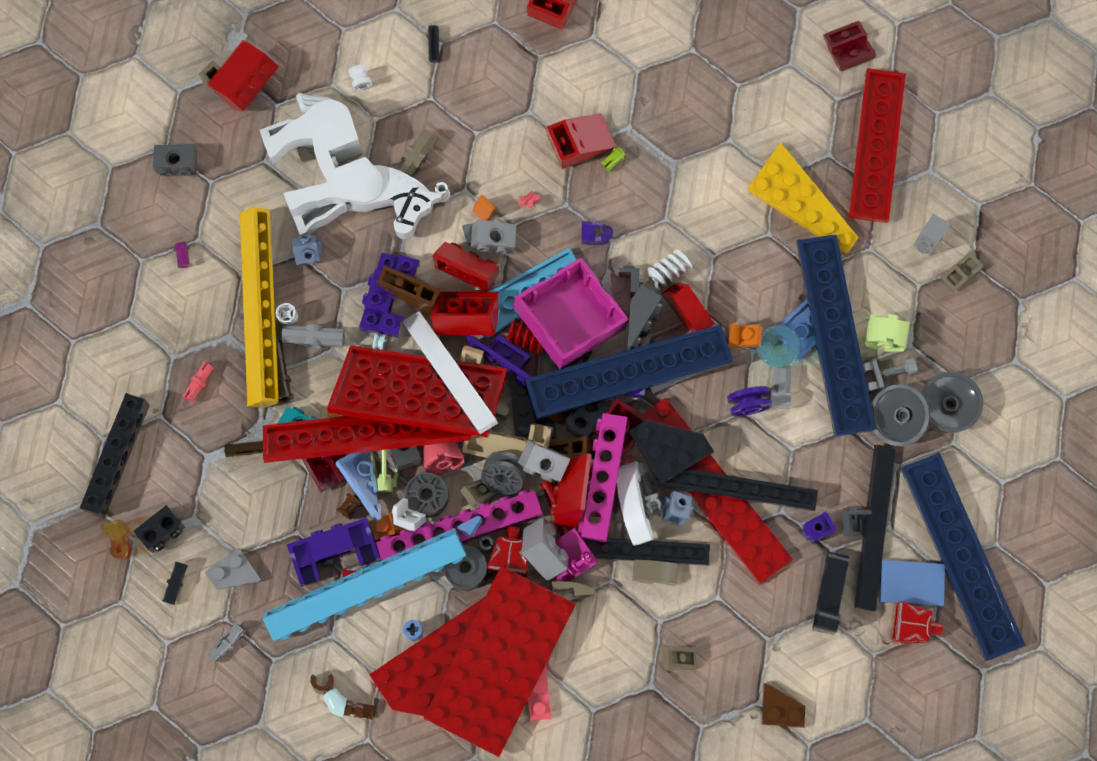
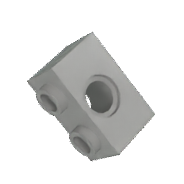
[914,213,951,255]
[471,219,516,255]
[518,440,570,482]

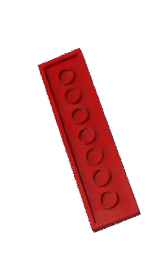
[848,68,906,223]

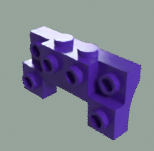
[359,253,420,338]
[287,518,381,587]

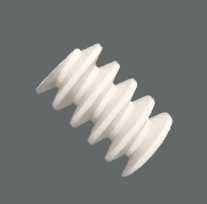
[647,249,693,291]

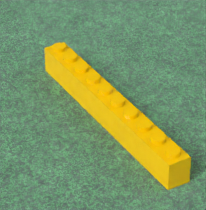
[240,206,279,408]

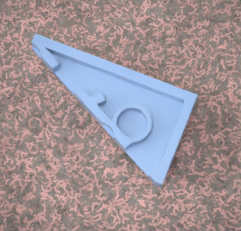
[335,452,381,522]

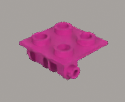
[555,528,598,582]

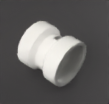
[348,64,372,91]
[276,303,299,326]

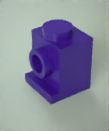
[802,511,836,544]

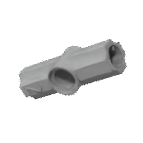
[282,324,345,349]

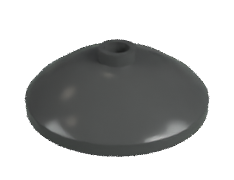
[922,372,983,433]
[871,384,931,446]

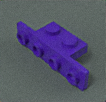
[466,335,531,386]

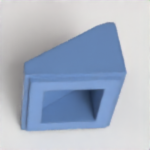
[457,516,482,538]

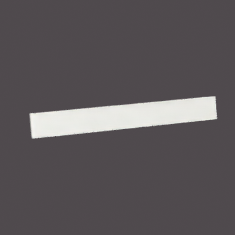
[403,311,498,434]

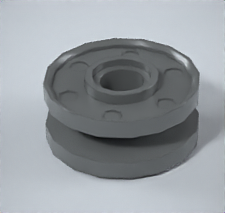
[481,451,527,495]
[405,472,449,518]
[443,545,488,591]

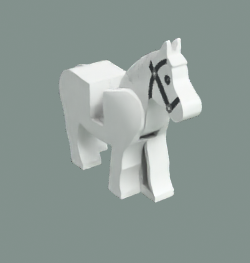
[259,93,443,239]

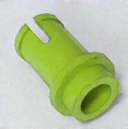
[601,147,626,172]

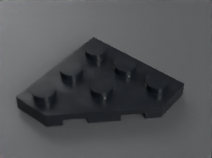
[628,420,714,485]

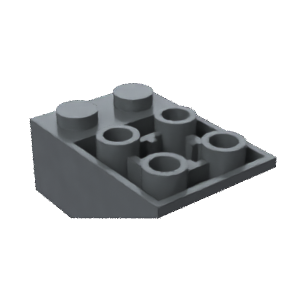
[627,285,663,351]

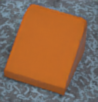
[473,195,496,221]

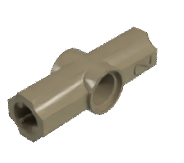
[395,129,438,177]

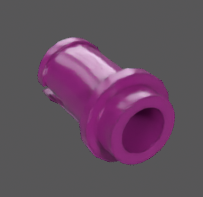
[173,242,191,269]

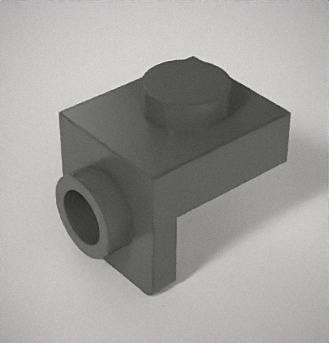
[619,265,643,297]
[842,506,871,537]

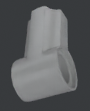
[769,368,792,409]

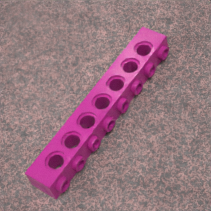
[376,489,543,560]

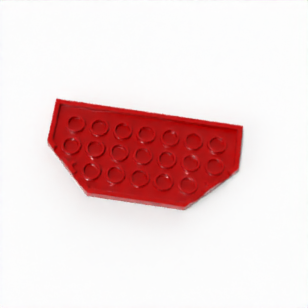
[369,597,485,717]

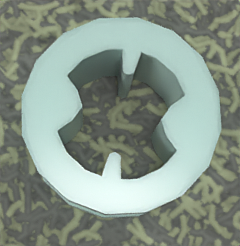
[373,332,387,350]

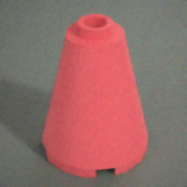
[424,442,464,475]

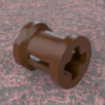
[336,493,363,520]

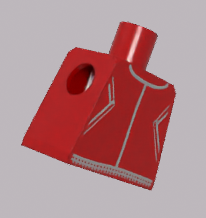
[487,527,528,577]
[891,601,943,644]

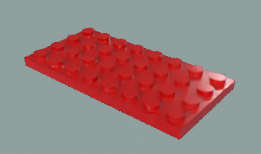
[327,345,508,437]
[424,566,576,757]

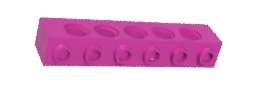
[578,413,628,542]

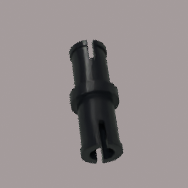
[162,561,188,605]

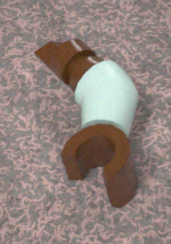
[310,674,375,720]

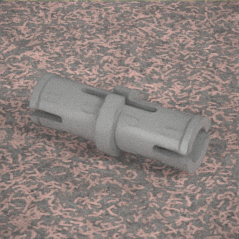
[207,623,245,664]

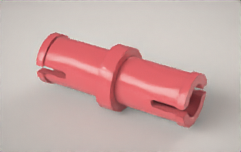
[182,362,214,403]

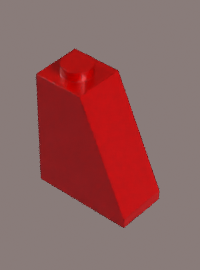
[661,282,715,333]

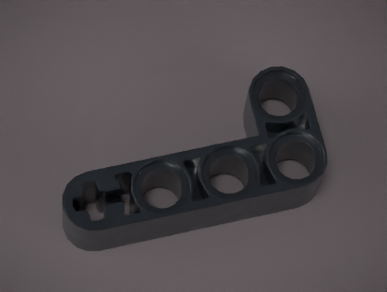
[812,551,849,635]

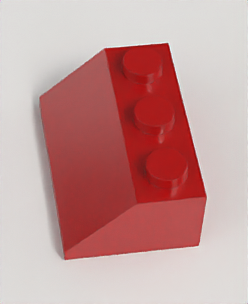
[207,40,279,112]
[433,242,500,292]
[431,292,499,336]
[550,454,591,528]

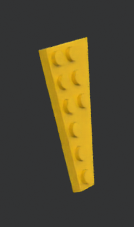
[747,142,858,256]

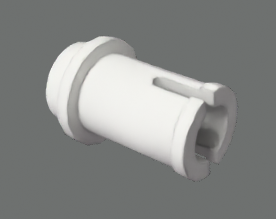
[435,182,450,202]

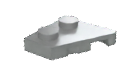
[205,548,262,590]

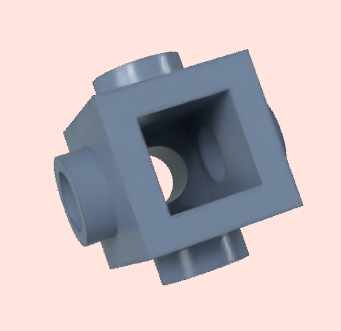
[292,234,323,265]
[662,491,693,526]

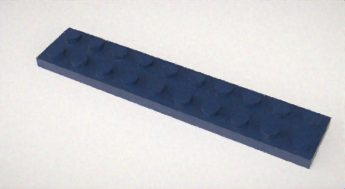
[796,234,876,437]
[525,324,734,419]
[901,453,1026,662]

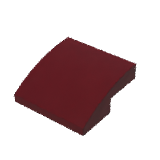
[823,20,876,71]
[302,454,348,493]

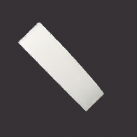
[617,461,653,546]

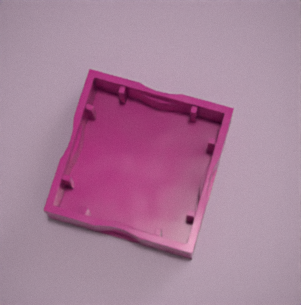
[513,258,629,369]

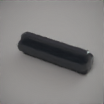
[428,25,439,63]

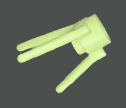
[370,450,399,492]

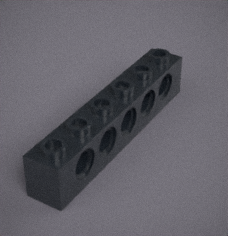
[80,393,150,518]

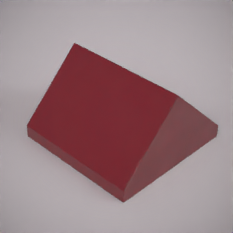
[593,398,649,455]

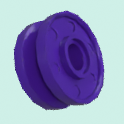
[727,386,773,417]

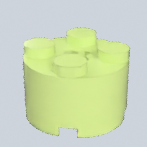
[865,314,910,352]

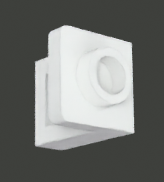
[392,498,426,531]

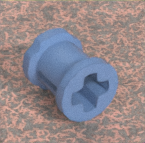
[403,620,424,641]

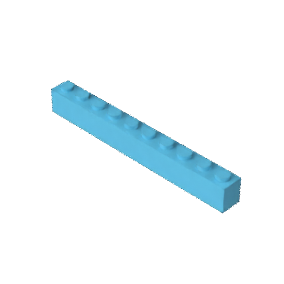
[263,528,466,641]

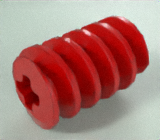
[508,317,546,356]

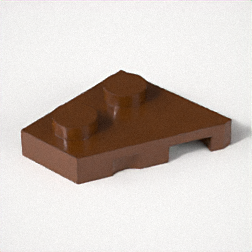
[761,683,806,728]

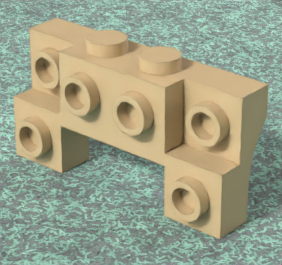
[462,423,553,467]

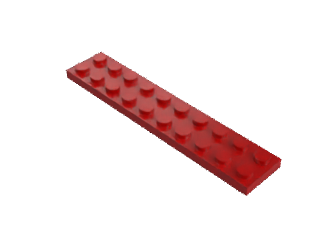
[642,397,793,585]
[263,416,472,463]

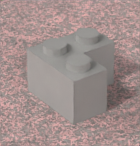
[522,517,568,581]

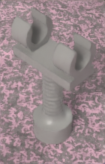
[863,358,918,393]
[638,462,661,520]

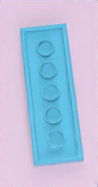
[483,248,577,340]

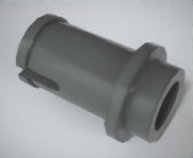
[479,536,495,554]

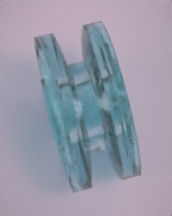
[757,325,802,368]

